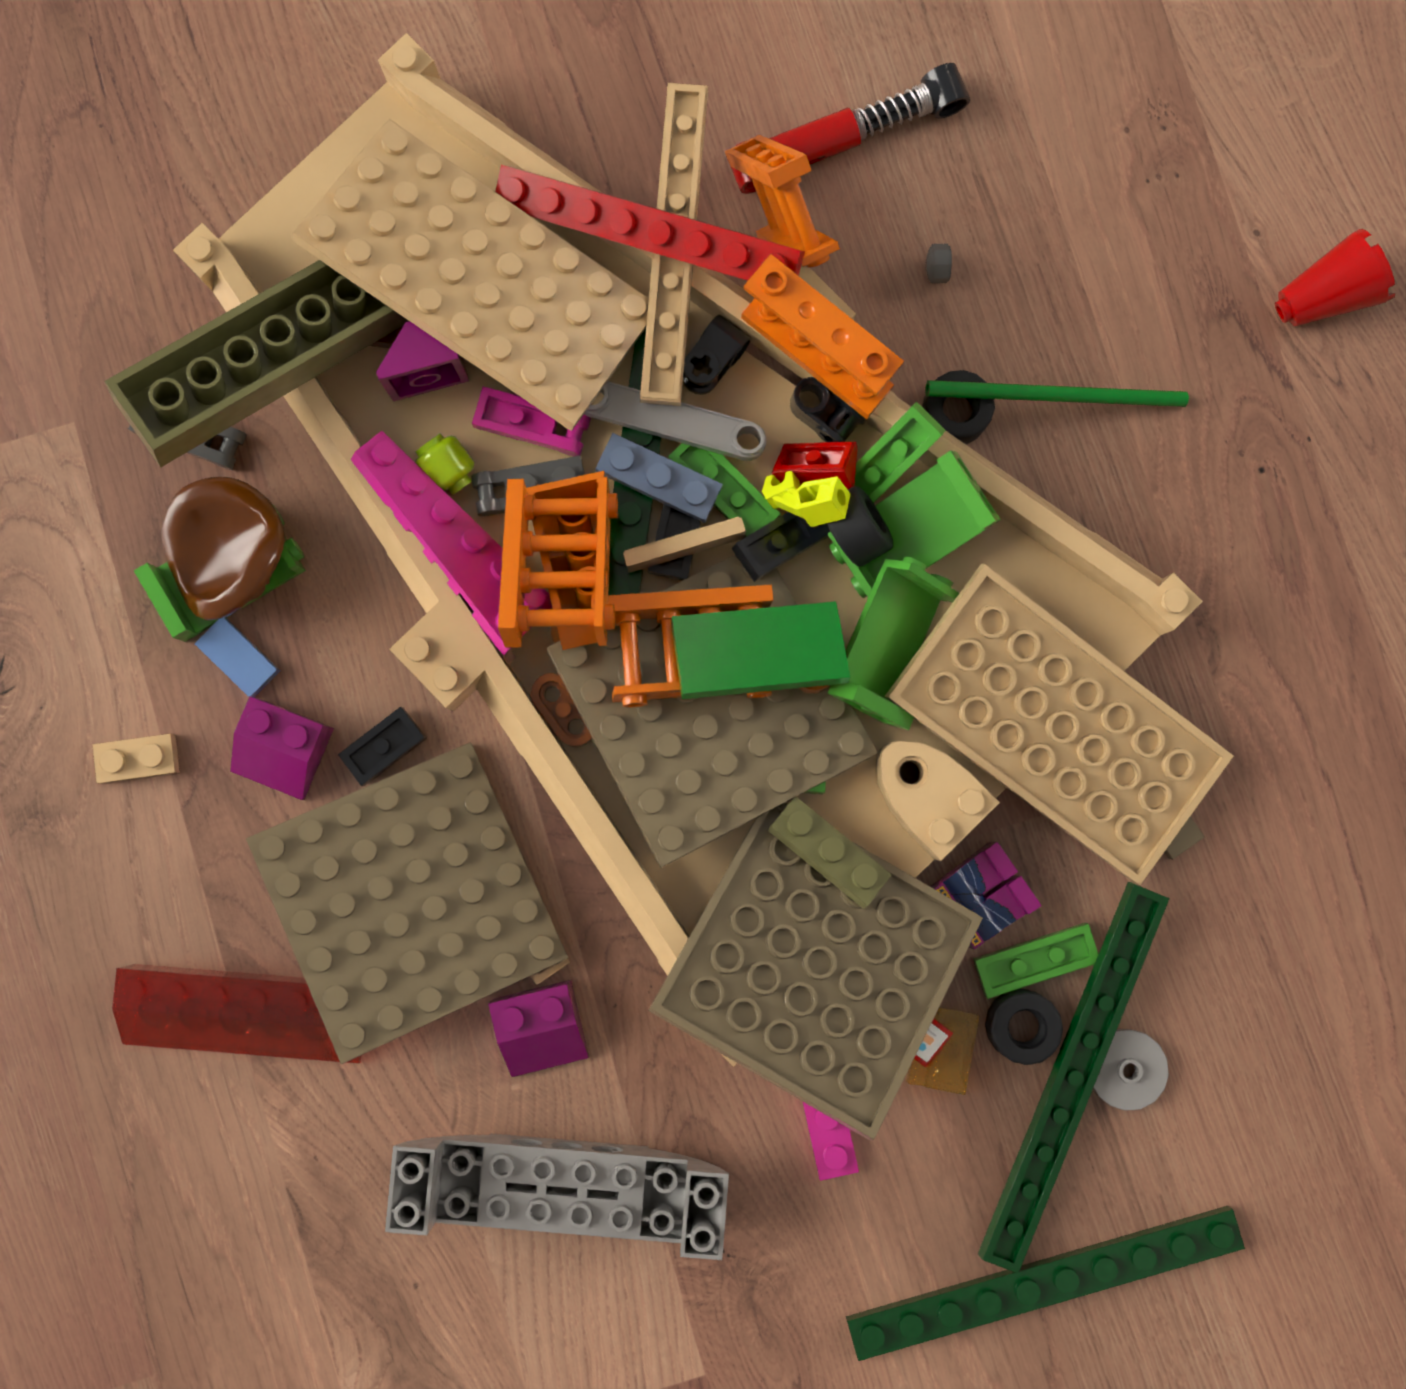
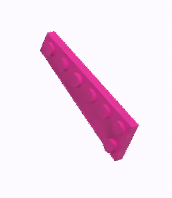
[350,430,552,655]

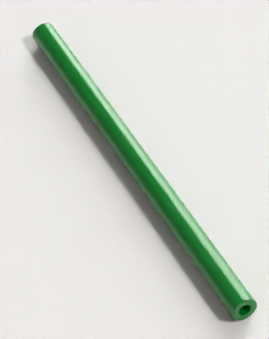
[925,380,1189,407]

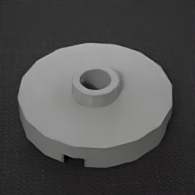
[1093,1029,1169,1111]

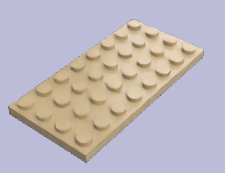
[292,119,649,431]
[885,564,1234,886]

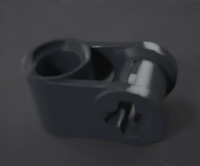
[683,314,751,395]
[790,377,867,442]

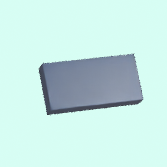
[195,617,280,697]

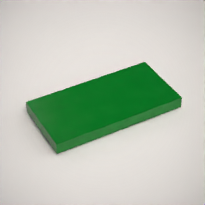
[671,601,851,699]

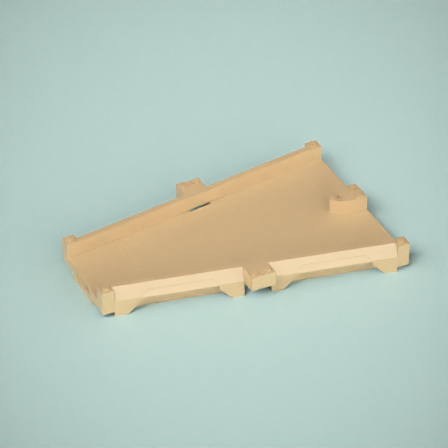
[173,33,1203,1067]

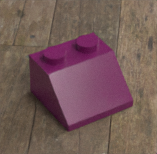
[376,321,470,402]
[230,696,334,800]
[488,980,589,1077]

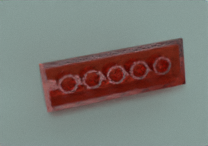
[112,964,362,1064]

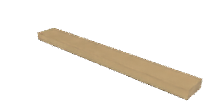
[640,83,708,406]

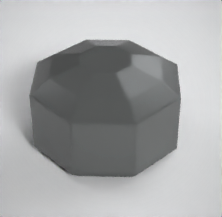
[925,244,952,283]

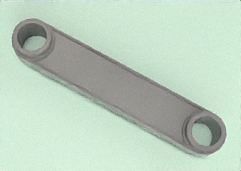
[584,381,766,461]

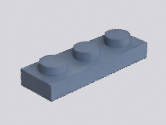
[595,433,723,523]

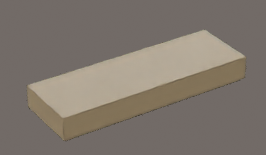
[623,517,746,573]

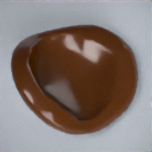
[161,477,285,620]

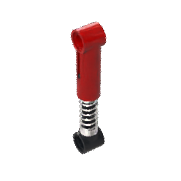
[727,63,970,194]

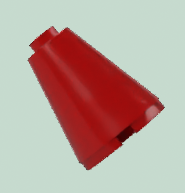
[1275,229,1396,326]

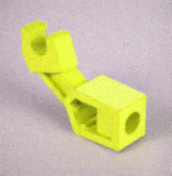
[762,471,851,527]

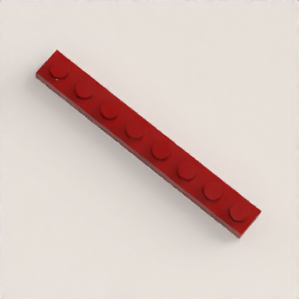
[495,165,805,281]

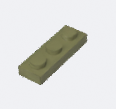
[768,797,892,909]

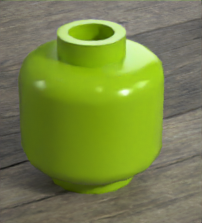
[415,433,475,495]

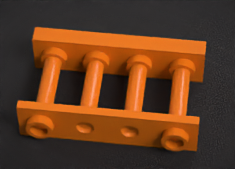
[725,135,840,268]
[741,254,904,419]
[498,477,618,648]
[608,584,774,708]

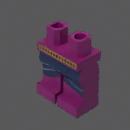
[929,842,1042,949]

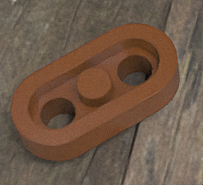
[531,673,593,747]

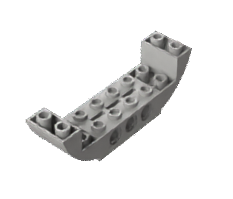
[385,1133,729,1260]

